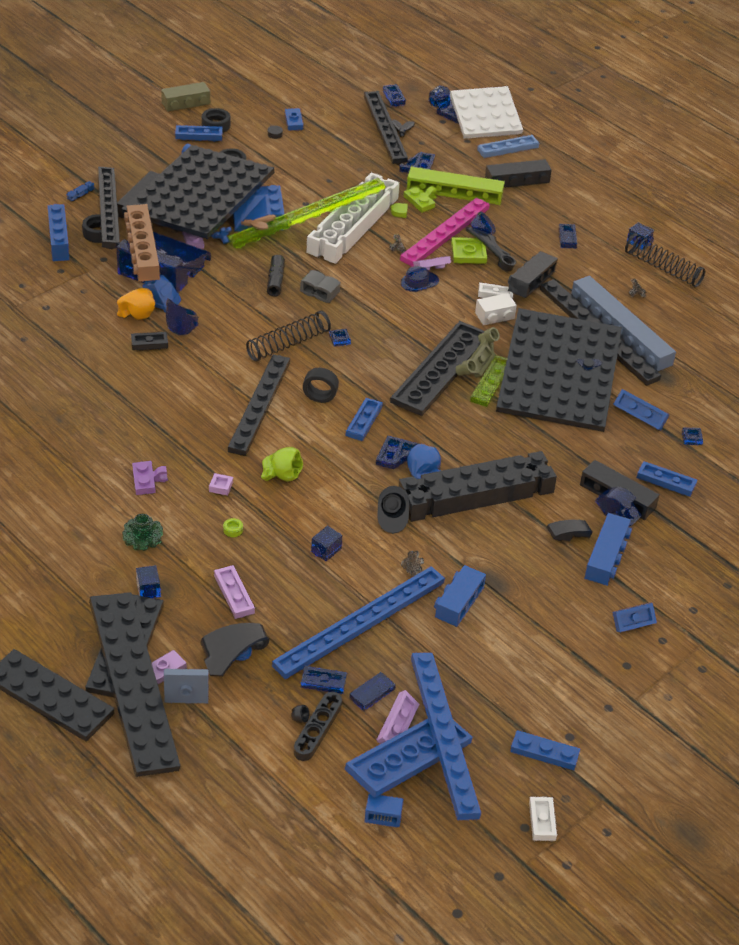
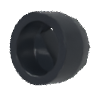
[291,705,310,723]

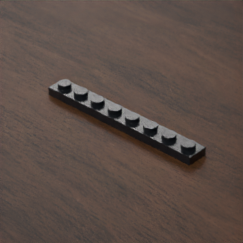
[364,91,408,164]
[228,354,290,456]

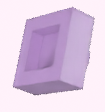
[209,473,233,495]

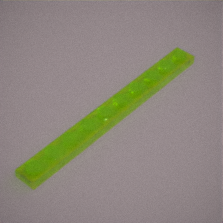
[228,178,385,248]

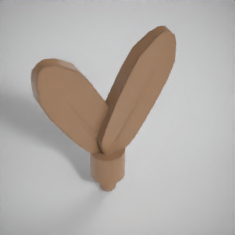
[241,215,276,230]

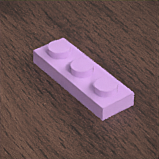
[214,565,255,619]
[377,690,419,744]

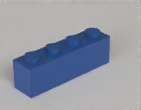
[47,204,70,261]
[584,513,632,586]

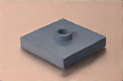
[164,669,209,703]

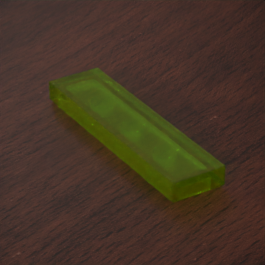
[470,355,507,407]

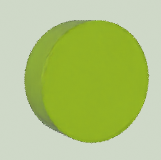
[223,518,243,537]

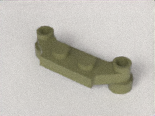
[455,327,500,378]

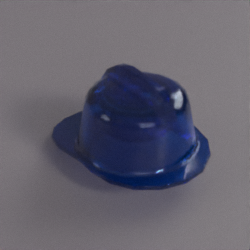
[470,212,496,235]
[401,266,439,292]

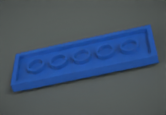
[345,719,473,798]

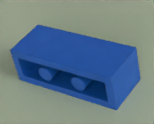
[434,565,486,627]

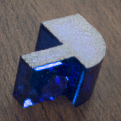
[595,487,642,527]

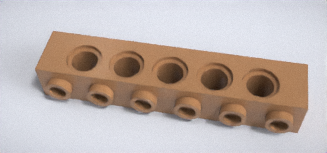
[124,204,160,281]

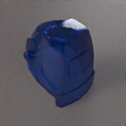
[166,298,199,335]

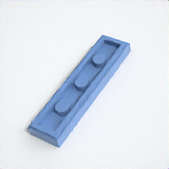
[477,135,539,158]

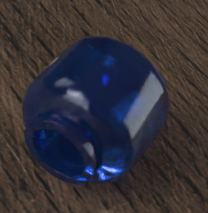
[429,85,451,107]

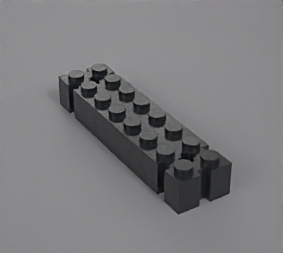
[399,451,557,522]

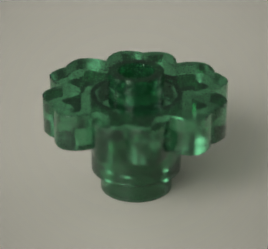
[122,513,163,551]

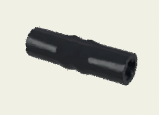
[267,255,285,297]

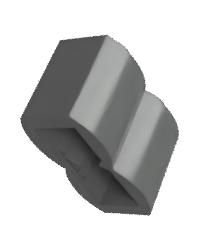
[300,270,341,303]

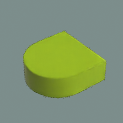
[391,203,408,218]

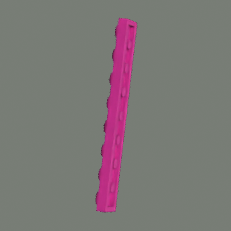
[400,198,489,267]

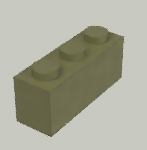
[161,82,210,112]

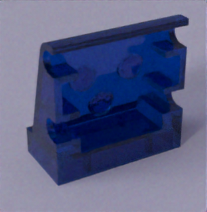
[116,232,211,293]

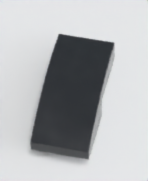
[546,520,593,541]

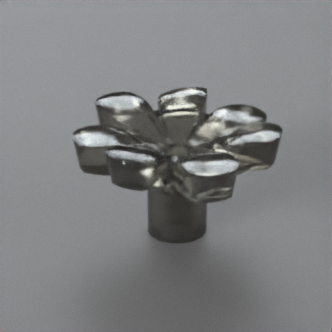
[389,234,407,253]
[628,278,647,298]
[401,551,424,577]

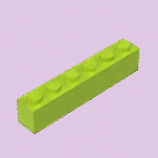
[407,167,505,205]

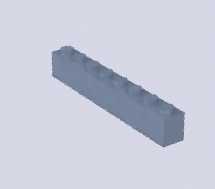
[571,276,676,371]

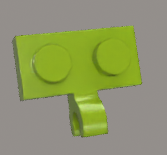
[404,186,437,213]

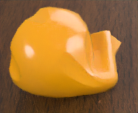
[117,288,155,320]

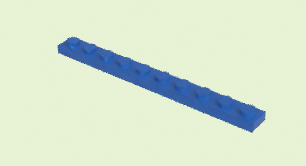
[272,566,445,679]
[411,653,481,820]

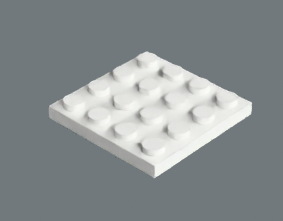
[450,86,523,139]

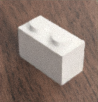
[475,293,517,325]

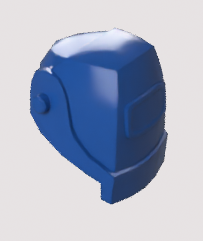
[142,275,181,313]

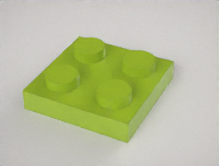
[451,237,487,264]

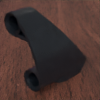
[200,623,270,677]

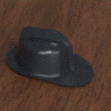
[377,486,409,533]

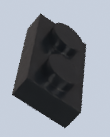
[131,332,168,350]

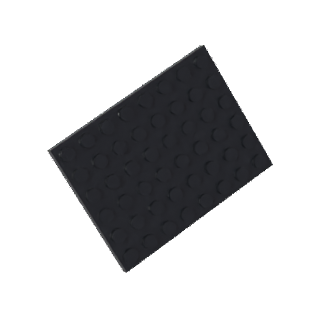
[122,145,275,239]
[496,308,622,432]

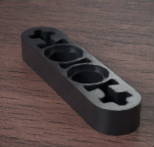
[294,692,342,761]

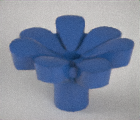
[211,227,232,244]

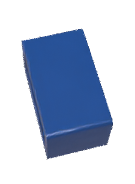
[364,794,403,827]

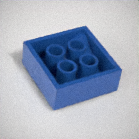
[233,185,284,232]

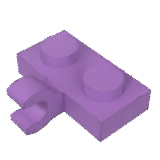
[132,461,168,495]

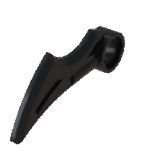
[465,227,516,271]

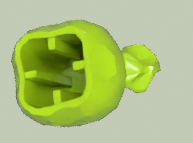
[261,447,303,482]

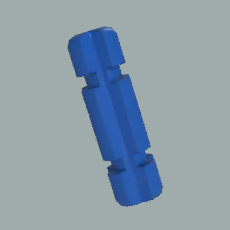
[66,181,94,201]

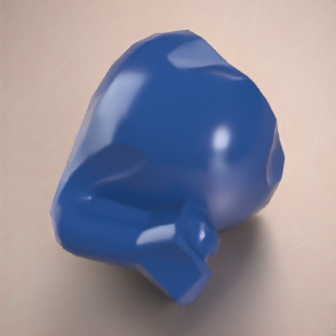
[407,444,441,479]

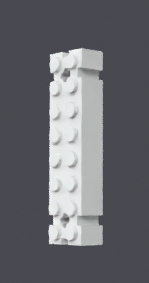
[307,172,400,264]

